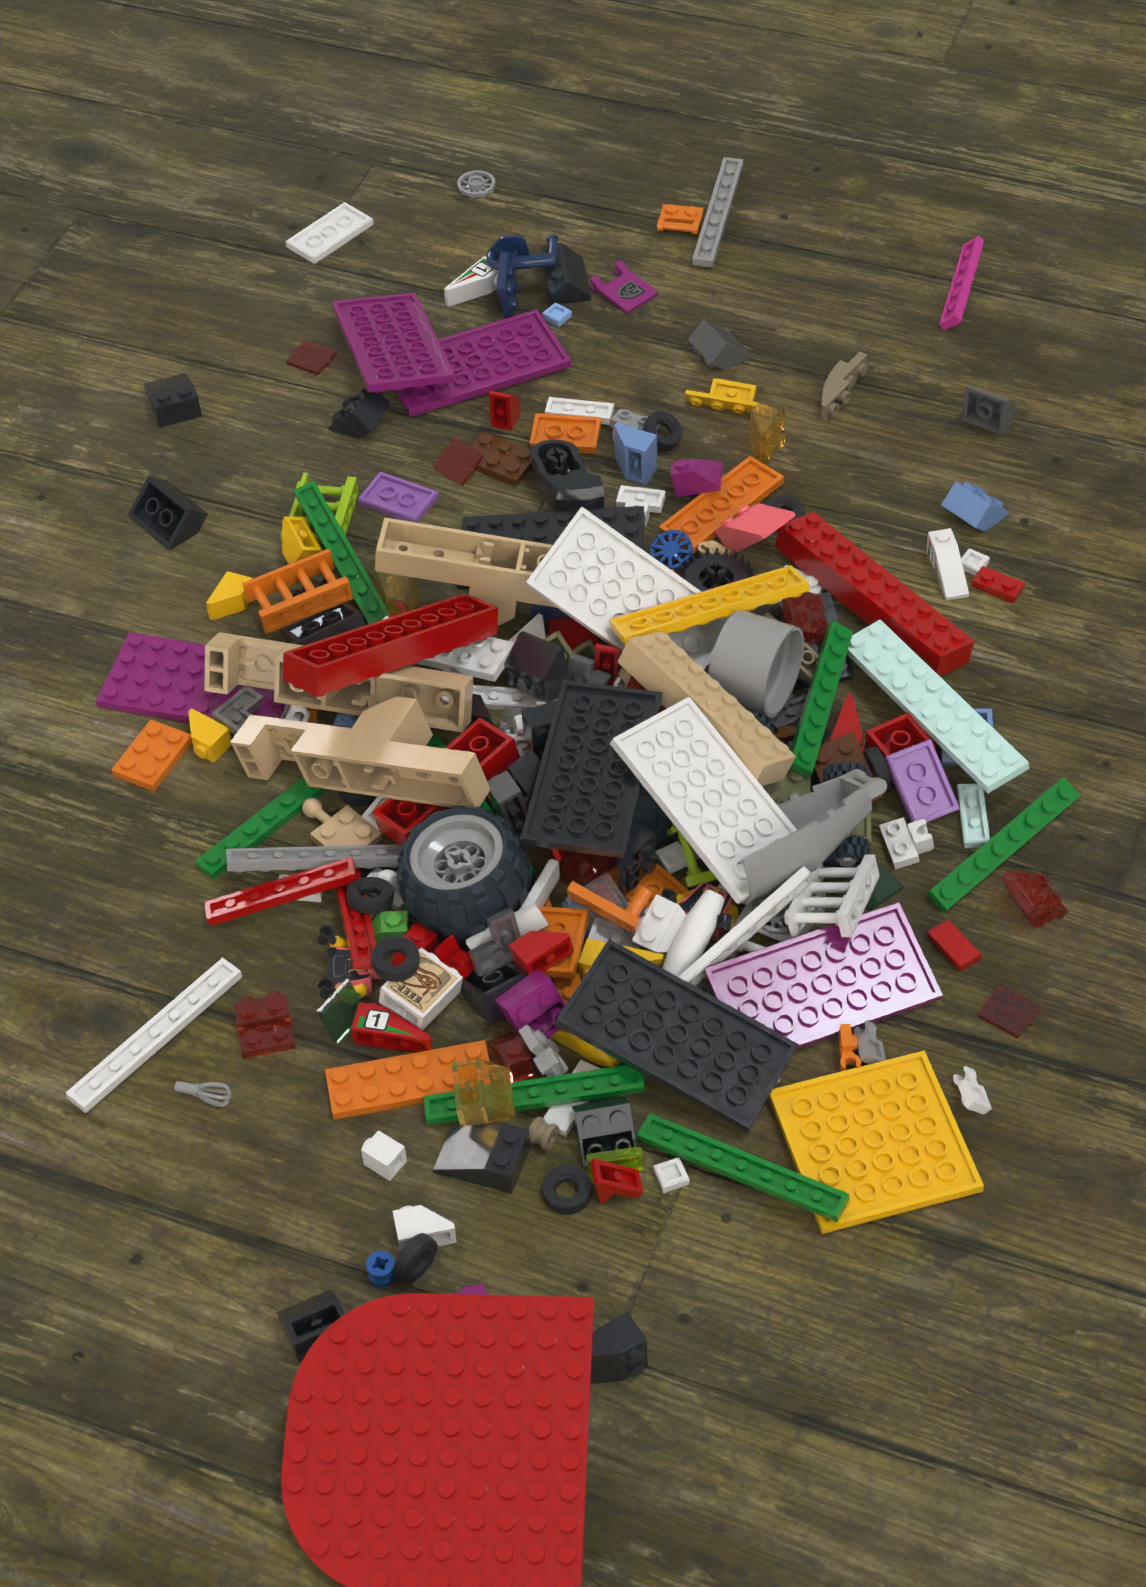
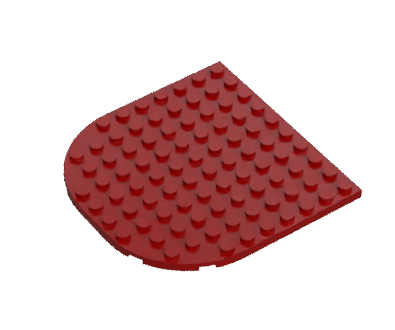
[281,1293,595,1587]

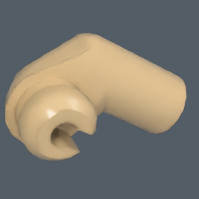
[697,541,732,557]

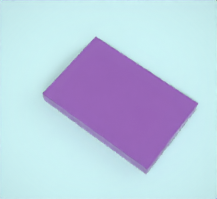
[357,472,439,523]
[884,739,960,823]

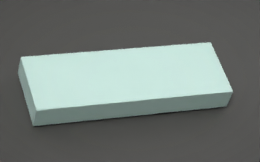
[956,784,990,848]

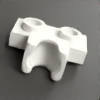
[616,485,666,526]
[879,817,934,869]

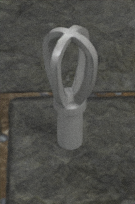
[175,1081,232,1107]

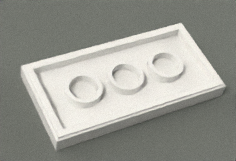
[285,202,374,264]

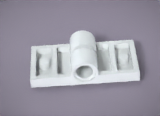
[417,637,515,682]

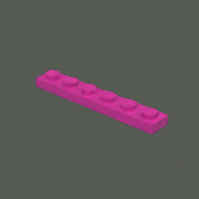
[939,236,984,330]

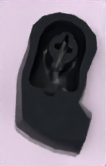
[530,439,605,511]

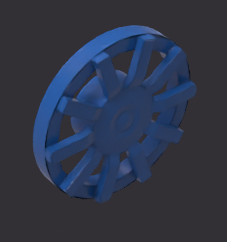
[650,529,693,571]

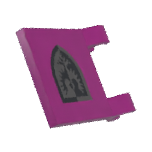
[589,260,658,315]

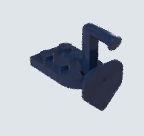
[486,234,558,319]

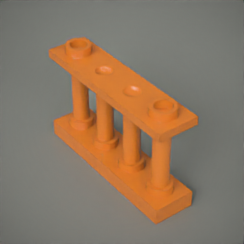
[242,549,353,634]

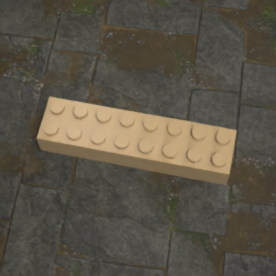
[618,632,796,786]

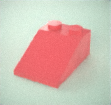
[715,503,796,554]

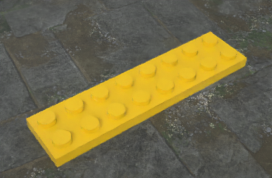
[609,565,810,646]

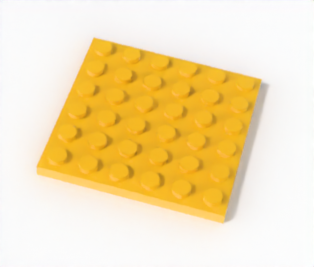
[769,1050,984,1234]

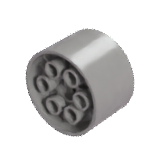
[708,610,804,718]

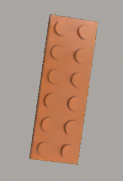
[659,456,784,555]
[325,1040,495,1120]

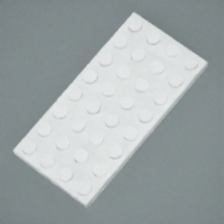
[525,507,728,669]
[610,697,797,904]

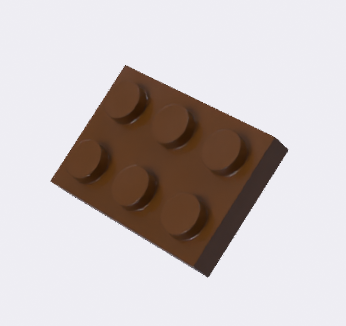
[459,432,533,487]
[814,732,883,804]

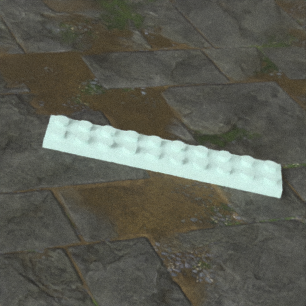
[847,620,1029,793]

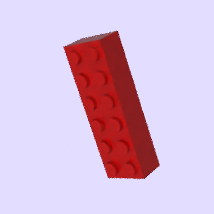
[372,718,520,846]

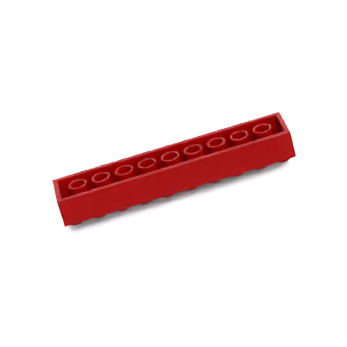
[774,512,975,676]
[283,593,499,697]

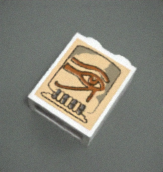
[379,948,463,1031]

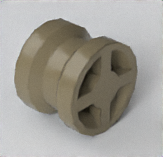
[529,1116,560,1151]

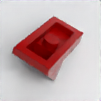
[433,934,474,980]
[590,1158,643,1204]

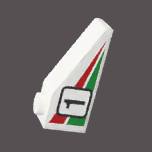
[444,256,498,307]
[926,528,969,601]

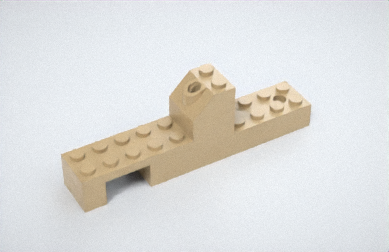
[375,517,557,626]
[205,632,474,732]
[230,696,491,808]

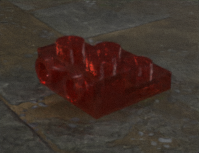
[547,851,616,890]
[233,992,296,1059]

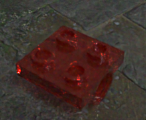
[781,592,828,643]
[1001,870,1068,928]

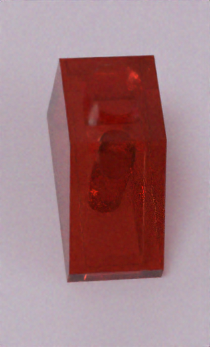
[487,1031,534,1083]

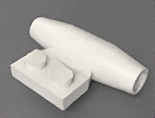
[632,889,725,977]

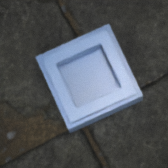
[542,302,572,328]

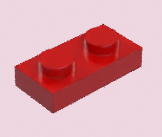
[971,566,1025,604]

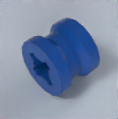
[366,1251,396,1288]

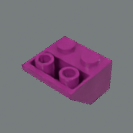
[495,969,566,1045]

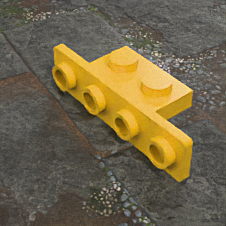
[685,378,773,418]

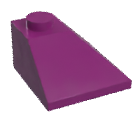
[670,459,723,497]

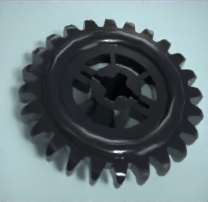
[678,547,755,589]

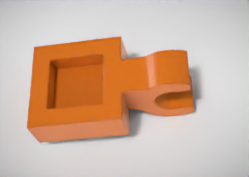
[838,1024,861,1072]

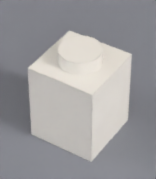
[361,1130,407,1181]

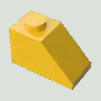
[282,517,322,564]
[206,571,252,620]
[188,708,231,763]

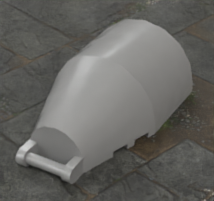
[741,769,887,905]

